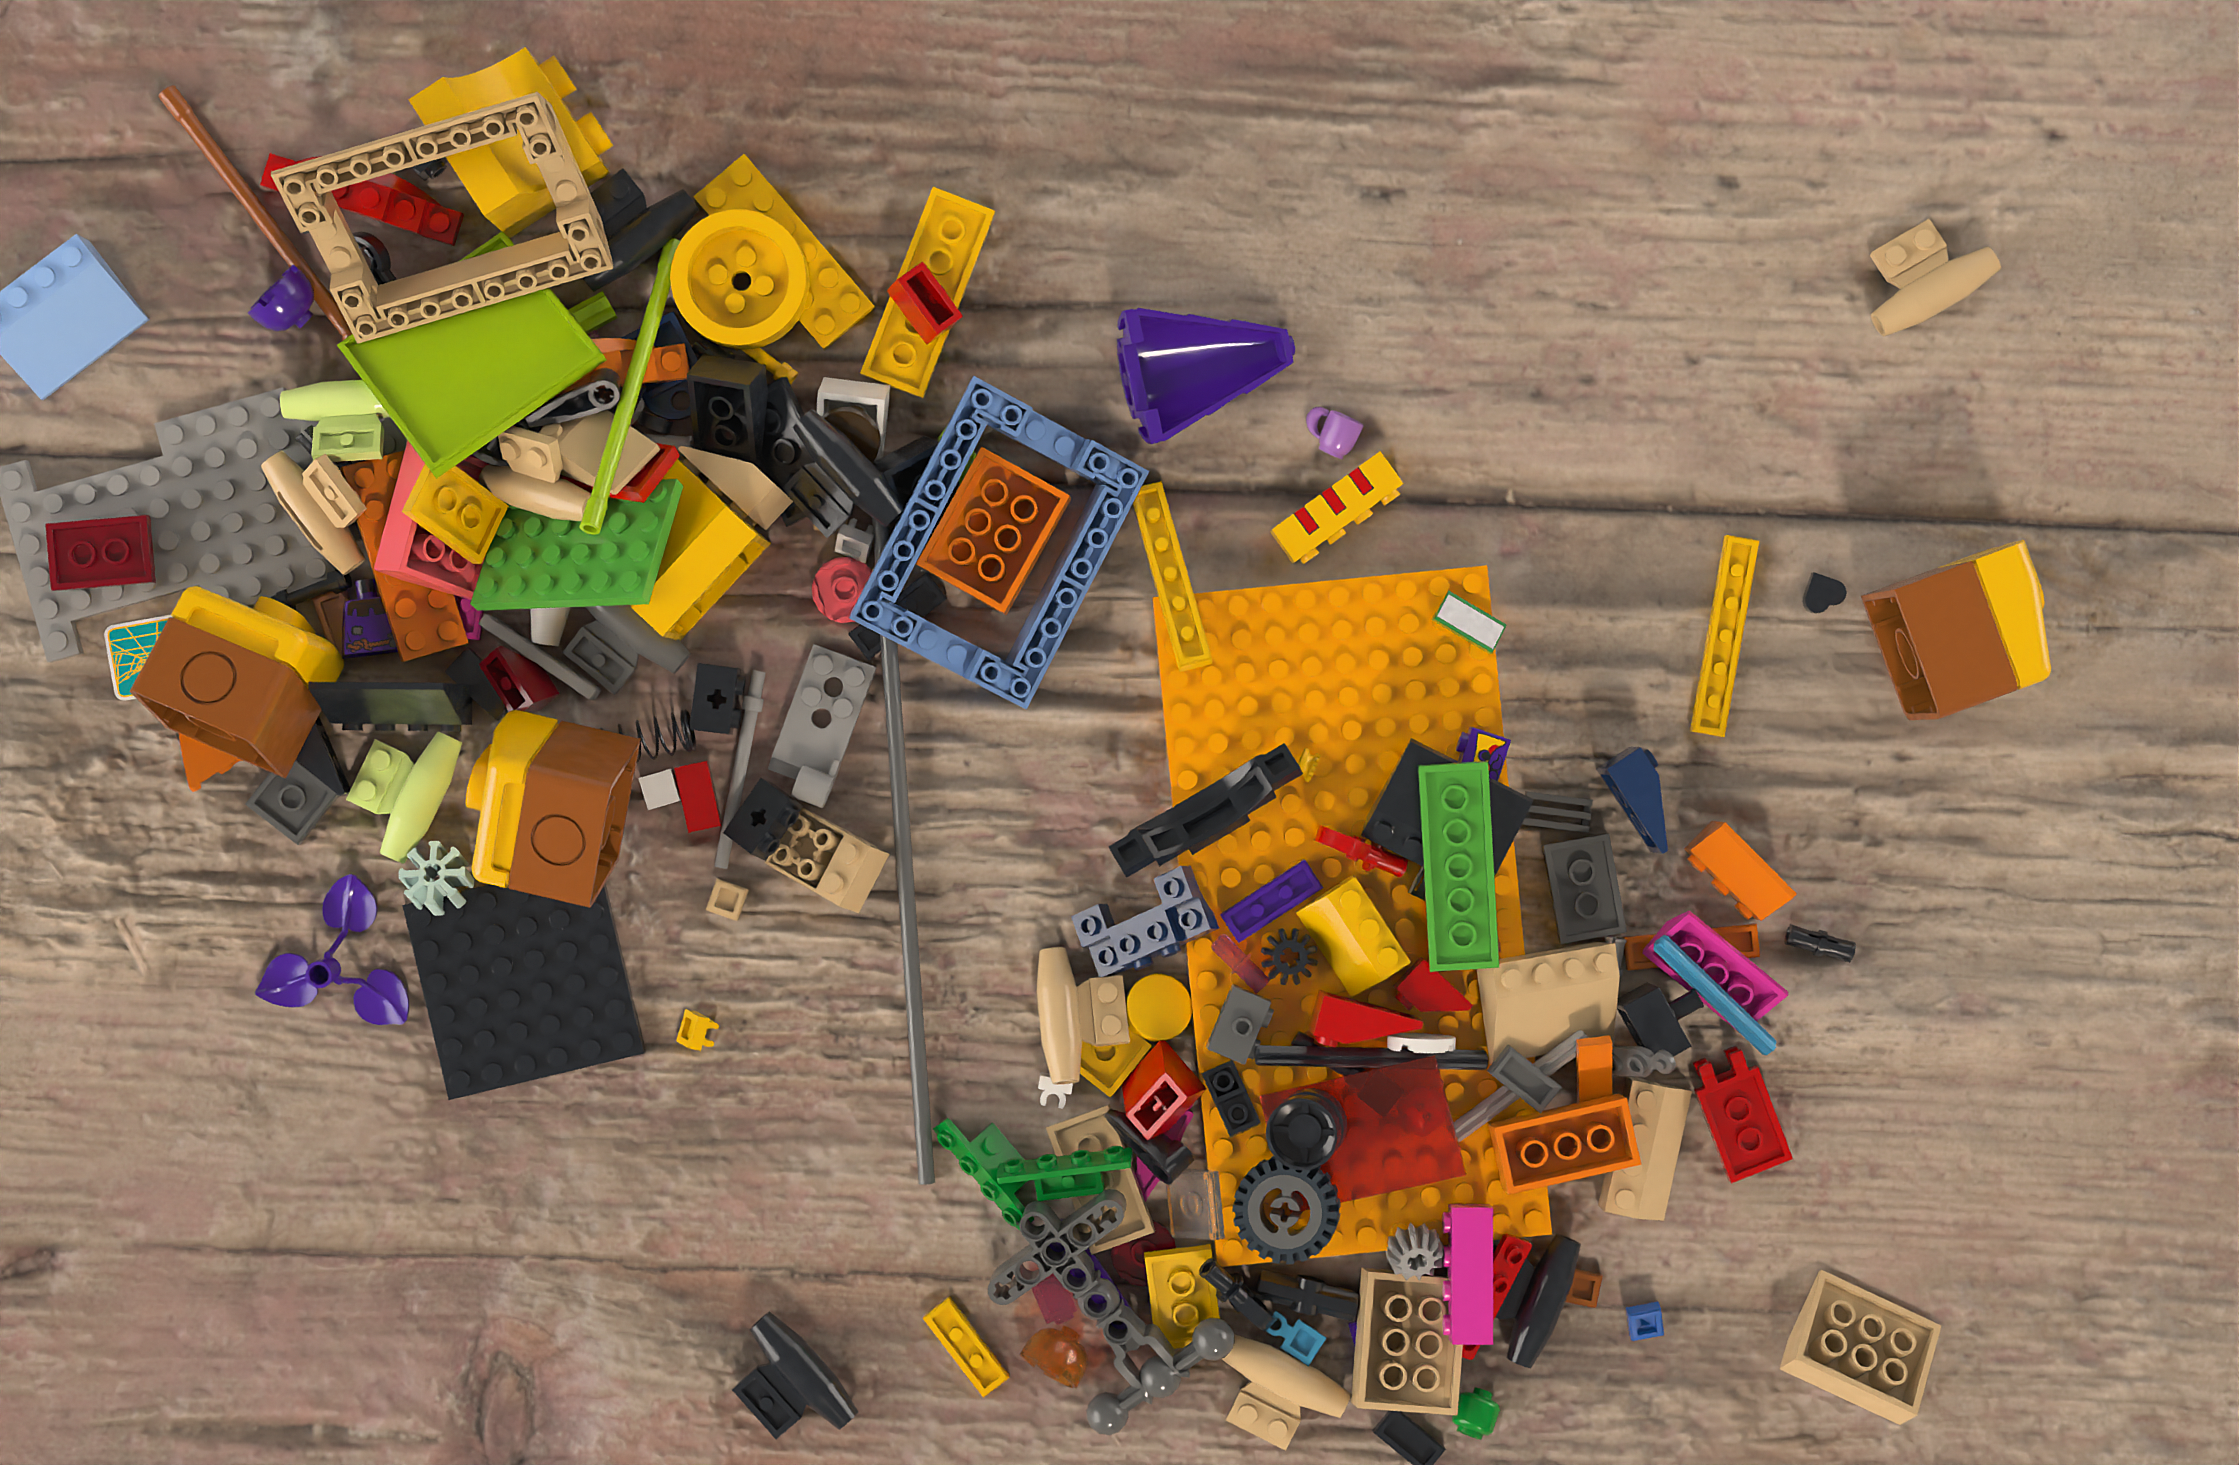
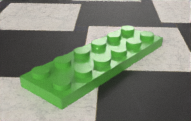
[1418,761,1499,972]

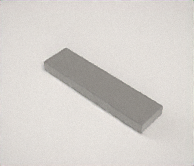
[478,614,601,700]

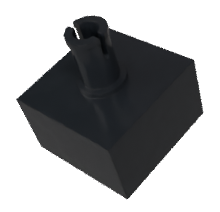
[1617,982,1704,1057]

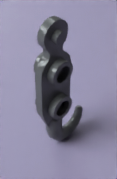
[1612,1046,1676,1077]

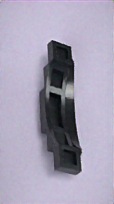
[1108,743,1303,878]

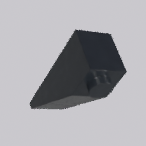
[296,716,351,796]

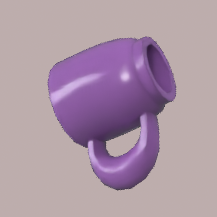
[1306,407,1364,459]

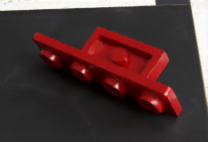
[1462,1233,1532,1360]

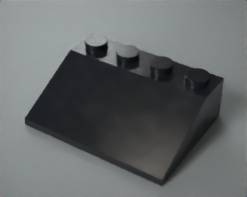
[308,682,472,731]
[1361,738,1533,876]

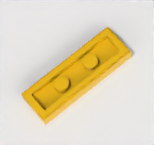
[923,1296,1010,1398]

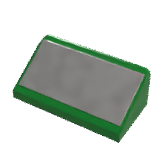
[1431,591,1507,654]

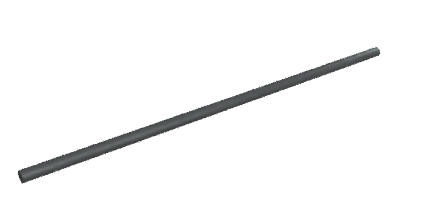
[872,518,935,1185]

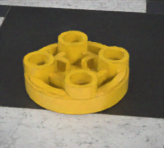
[1125,974,1192,1042]

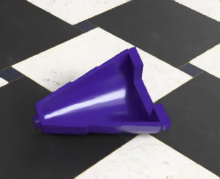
[1117,308,1295,444]

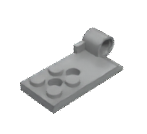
[768,644,877,808]

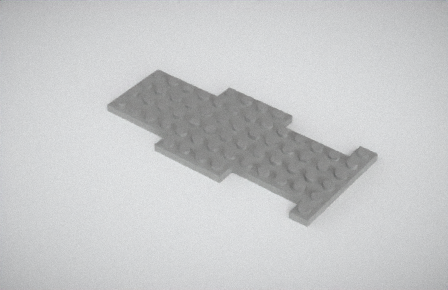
[0,387,408,663]

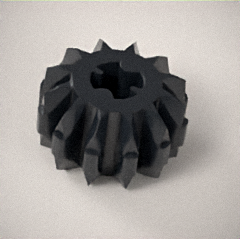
[1261,928,1318,985]

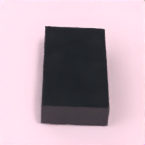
[1372,1411,1446,1465]

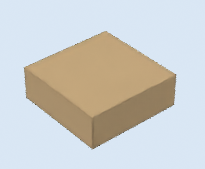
[706,878,749,921]

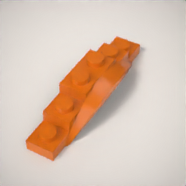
[553,338,690,398]

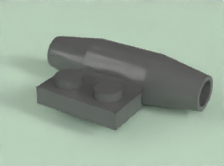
[562,605,691,695]

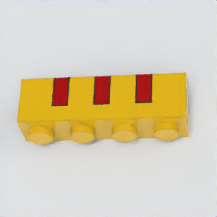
[1270,451,1404,564]

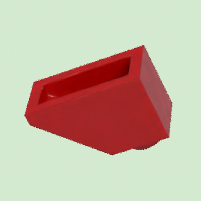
[1393,957,1473,1012]

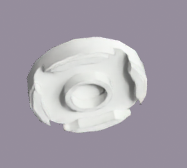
[1387,1033,1456,1053]

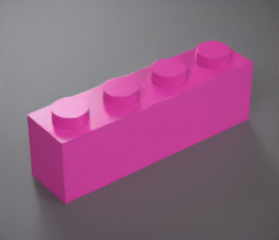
[1442,1204,1493,1345]

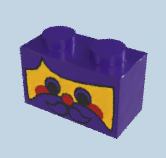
[1456,727,1511,781]

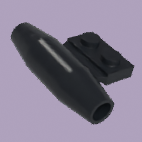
[583,168,699,292]
[781,409,904,538]
[1493,1233,1581,1369]
[732,1311,859,1440]

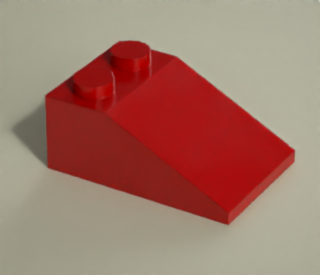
[1308,990,1423,1047]

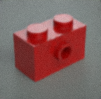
[887,261,963,345]

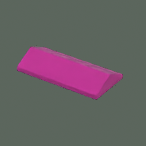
[1642,911,1788,1030]

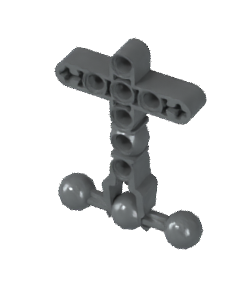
[987,1189,1235,1436]

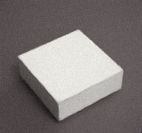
[639,769,681,810]

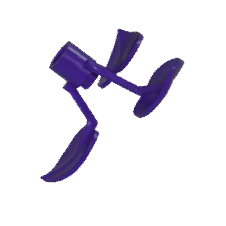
[255,874,409,1025]

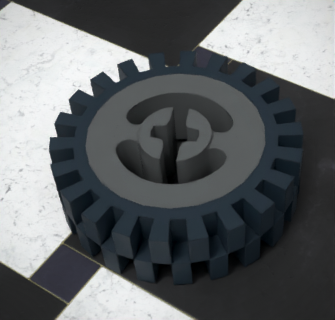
[1232,1156,1341,1264]

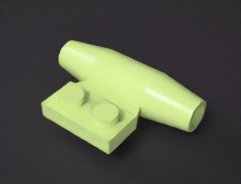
[280,379,390,462]
[346,731,462,864]

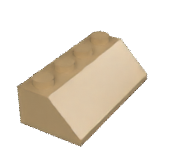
[1598,1076,1692,1221]

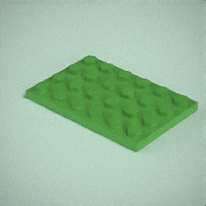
[470,479,683,611]

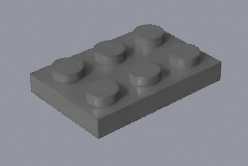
[1542,833,1627,944]

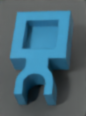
[1267,1311,1327,1366]

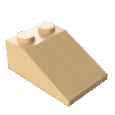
[538,410,660,495]

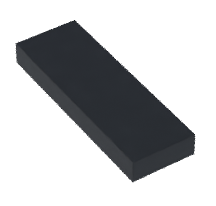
[848,572,947,660]

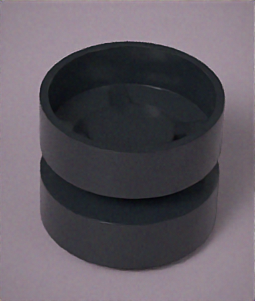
[1266,1088,1347,1170]

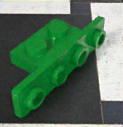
[933,1118,1034,1230]
[997,1146,1133,1201]

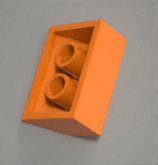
[1684,821,1797,921]

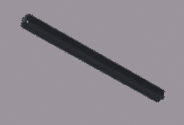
[1254,1045,1488,1070]

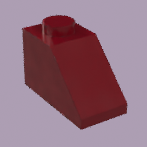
[479,646,560,713]

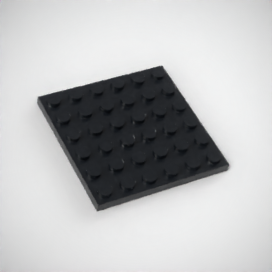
[402,883,646,1100]

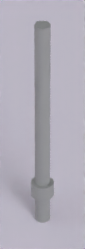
[714,670,766,869]

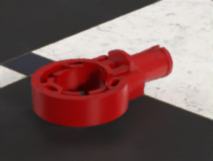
[1314,825,1408,878]

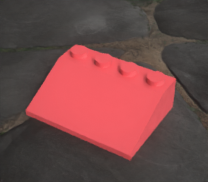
[374,441,489,600]

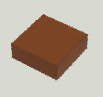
[1565,1269,1603,1308]

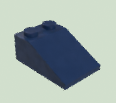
[1596,747,1668,854]

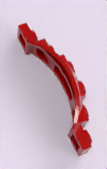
[260,153,464,246]

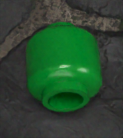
[1452,1387,1500,1440]

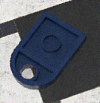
[621,311,699,420]

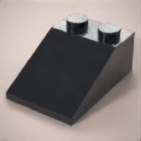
[687,354,768,469]
[872,436,958,561]

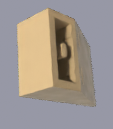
[678,446,793,530]
[765,807,890,913]

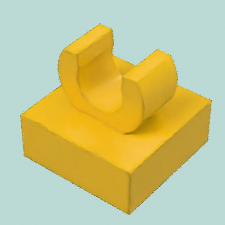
[676,1009,719,1051]

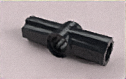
[1255,1268,1360,1322]

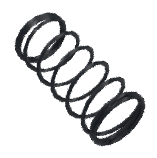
[600,709,696,764]

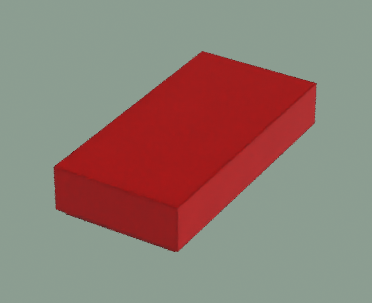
[674,761,722,833]

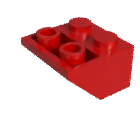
[1122,1040,1207,1141]

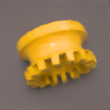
[1298,748,1321,782]

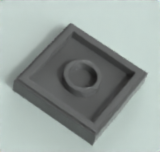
[245,760,339,845]

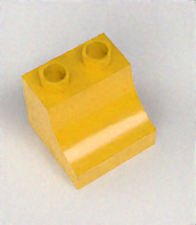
[408,47,614,238]
[630,459,771,641]

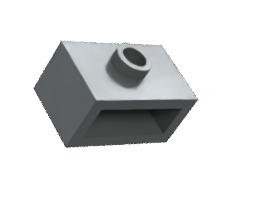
[1206,984,1274,1065]

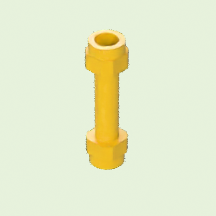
[734,347,799,385]

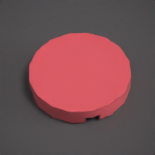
[812,557,872,623]

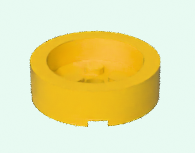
[670,209,810,350]

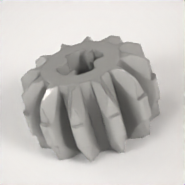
[1386,1222,1444,1281]

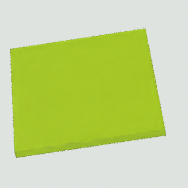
[337,232,606,479]

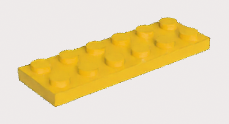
[693,154,875,351]
[860,187,995,399]

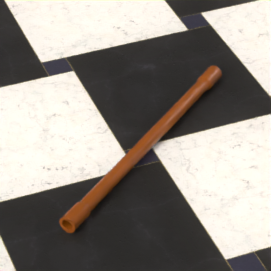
[158,85,352,340]

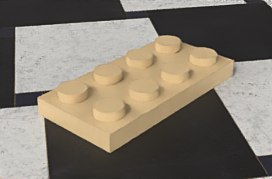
[1046,1104,1156,1255]

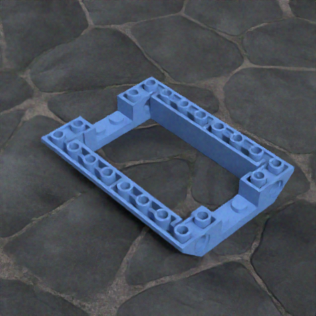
[848,376,1149,710]

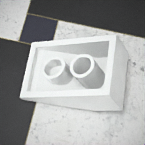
[817,377,890,461]

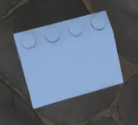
[0,234,150,400]

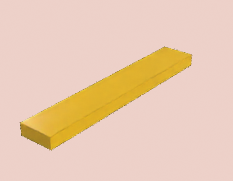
[1132,481,1212,672]
[1690,535,1759,737]

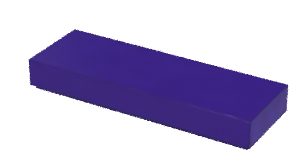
[1220,859,1323,943]

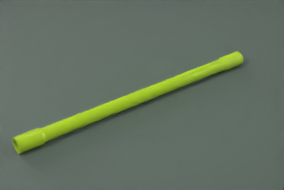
[580,238,680,535]

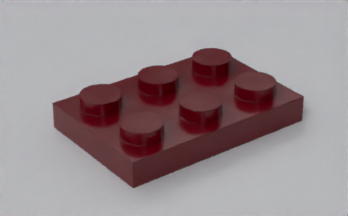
[45,515,156,592]

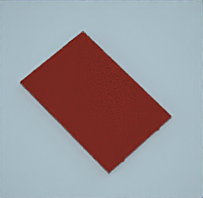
[1259,1055,1467,1214]

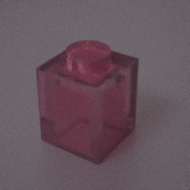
[1031,1273,1078,1325]

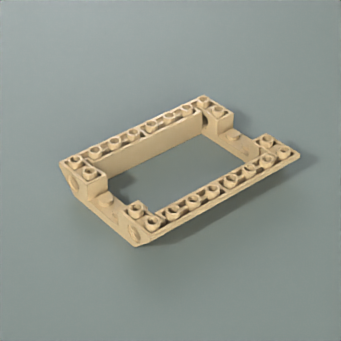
[271,92,613,344]

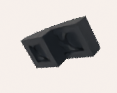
[445,647,507,720]

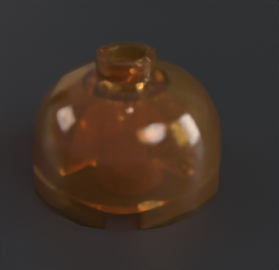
[1019,1325,1088,1389]

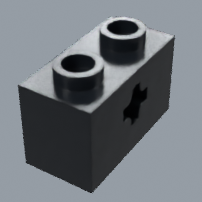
[689,663,746,735]
[723,778,803,861]

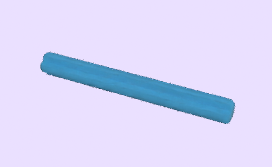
[1653,935,1777,1055]

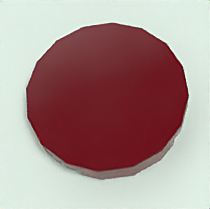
[1111,1220,1176,1287]

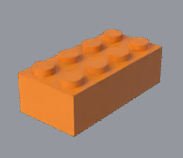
[1488,1093,1641,1195]

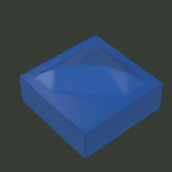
[1626,1301,1664,1341]

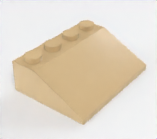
[1477,942,1620,1064]
[1351,1267,1463,1415]
[1779,1270,1941,1425]

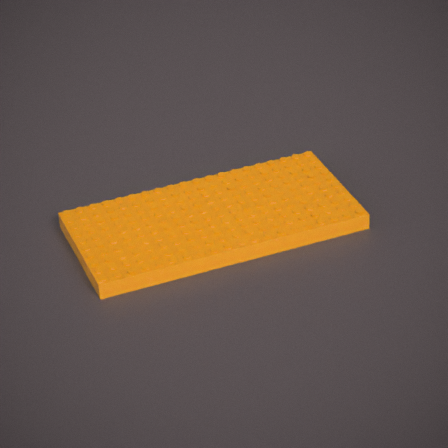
[1152,565,1552,1267]

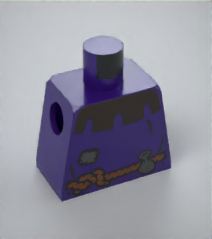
[342,579,398,659]

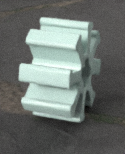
[399,841,474,916]

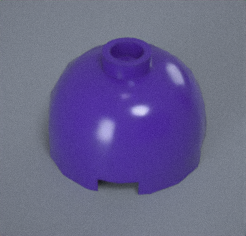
[247,264,314,331]

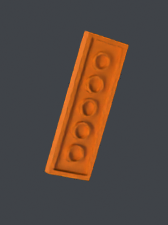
[340,450,469,662]

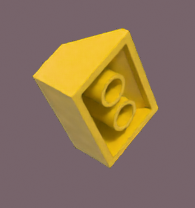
[1296,875,1411,997]

